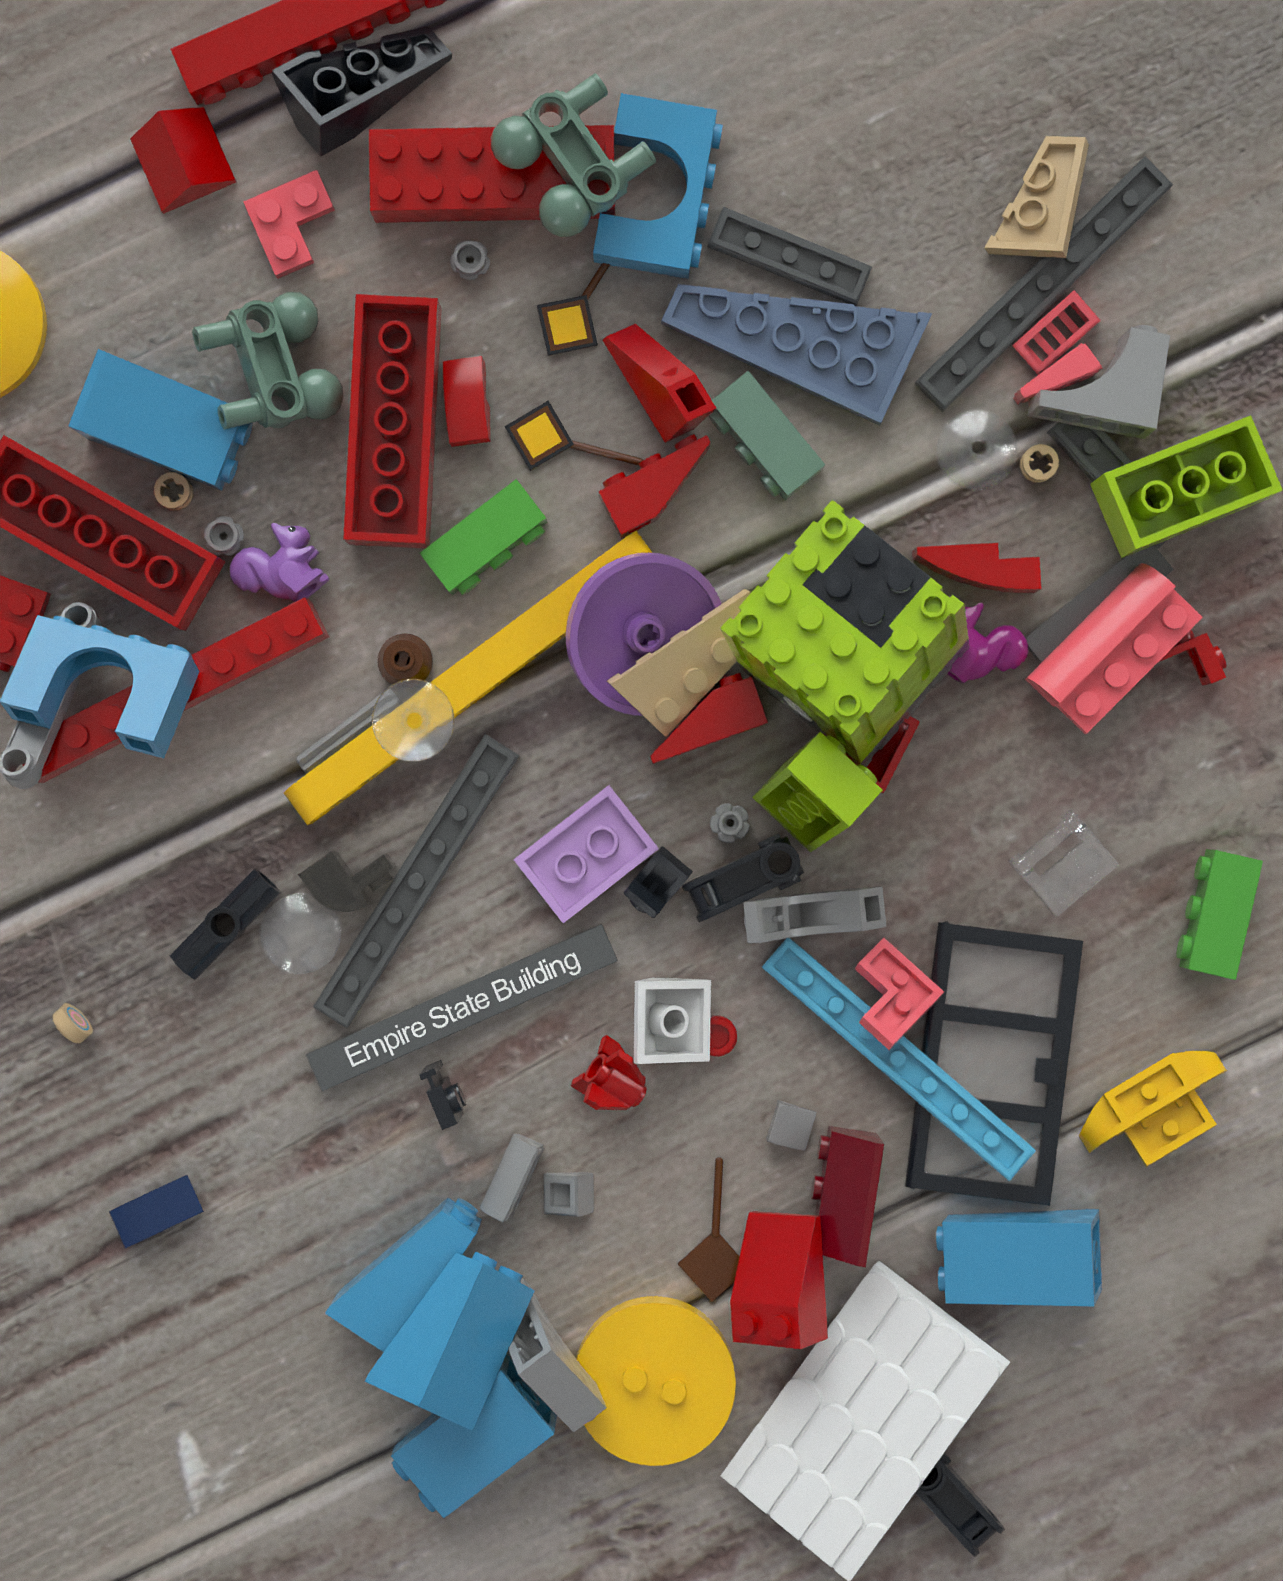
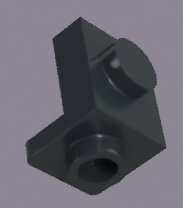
[624,846,693,918]

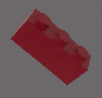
[811,1126,884,1268]

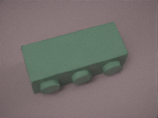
[709,371,825,501]

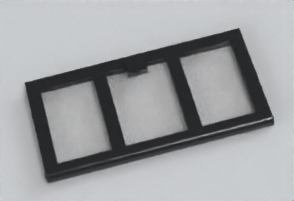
[905,921,1083,1206]

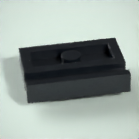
[419,1060,467,1130]

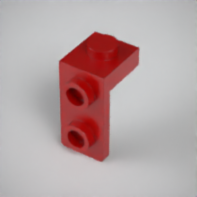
[1159,630,1227,686]

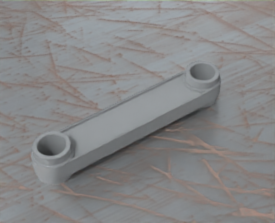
[0,602,102,789]

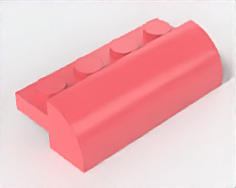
[1025,563,1203,734]

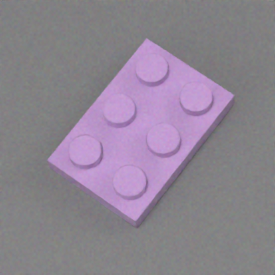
[514,785,659,923]

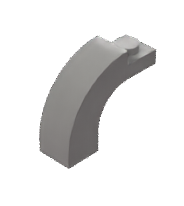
[743,887,886,943]

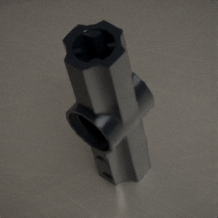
[170,868,281,980]

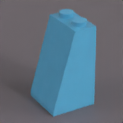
[68,349,253,491]
[325,1198,482,1352]
[936,1209,1102,1307]
[365,1252,535,1431]
[391,1354,557,1518]

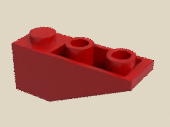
[602,324,716,443]
[598,434,710,539]

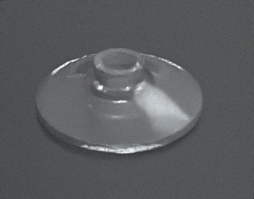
[936,410,1017,490]
[372,679,454,761]

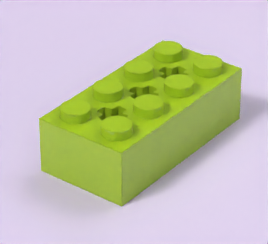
[1090,415,1283,558]
[752,731,883,852]

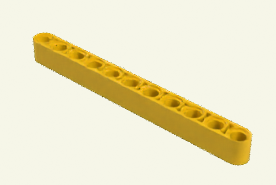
[284,531,653,826]

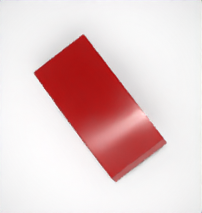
[443,356,491,447]

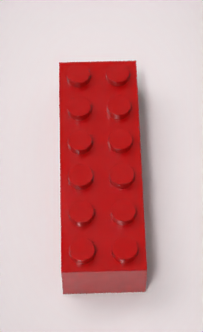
[369,125,616,223]
[343,294,442,549]
[0,435,226,631]

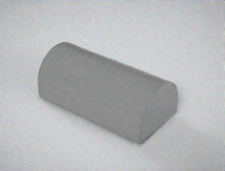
[480,1133,545,1223]

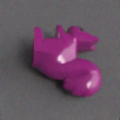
[947,603,1028,684]

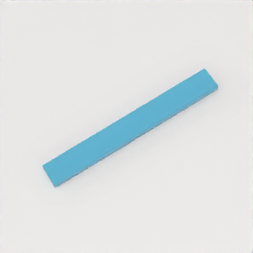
[762,938,1036,1181]

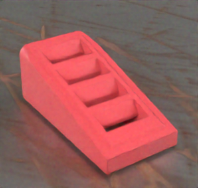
[1012,290,1101,375]
[1013,343,1103,404]

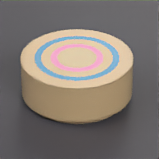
[53,1003,93,1043]

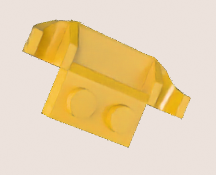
[1079,1051,1227,1167]

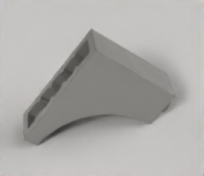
[1027,325,1170,439]
[508,1278,607,1432]

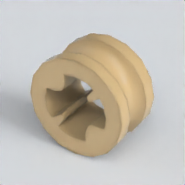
[1020,444,1059,483]
[154,472,193,511]

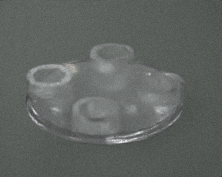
[260,893,341,974]

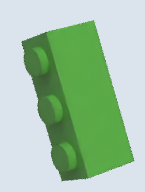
[420,479,548,595]
[1176,849,1263,980]

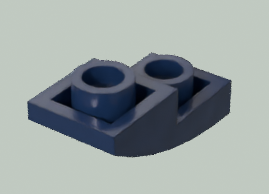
[109,1175,204,1249]

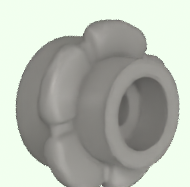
[450,240,490,280]
[204,516,244,556]
[710,803,750,843]

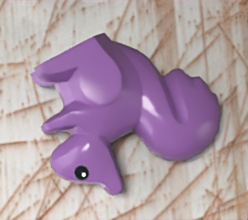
[230,523,329,602]

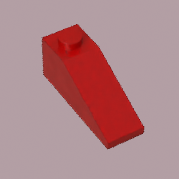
[650,673,768,764]

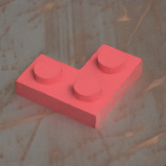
[243,170,335,279]
[855,938,944,1050]

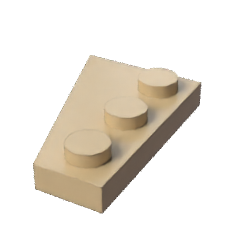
[984,136,1089,258]

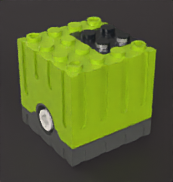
[720,500,970,767]

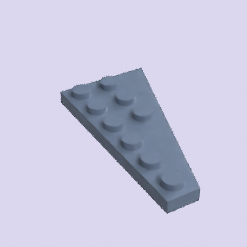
[661,284,932,426]

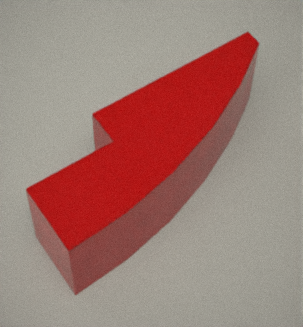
[912,543,1041,593]

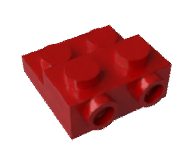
[0,575,51,673]

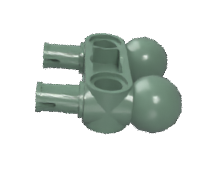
[491,73,656,237]
[192,292,343,430]

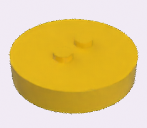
[576,1296,736,1466]

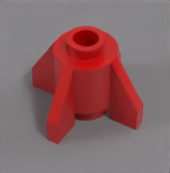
[571,1035,647,1110]

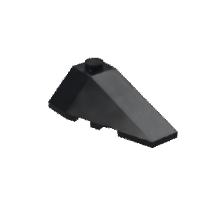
[272,27,452,157]

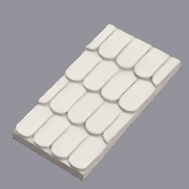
[721,1261,1010,1581]

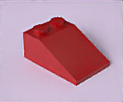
[730,1211,828,1349]

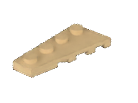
[607,589,751,737]

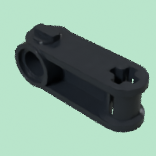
[682,833,805,922]
[913,1453,1005,1557]

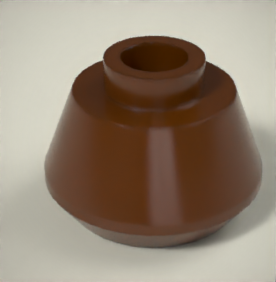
[378,633,433,688]

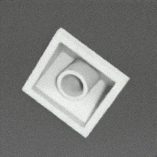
[634,978,711,1064]

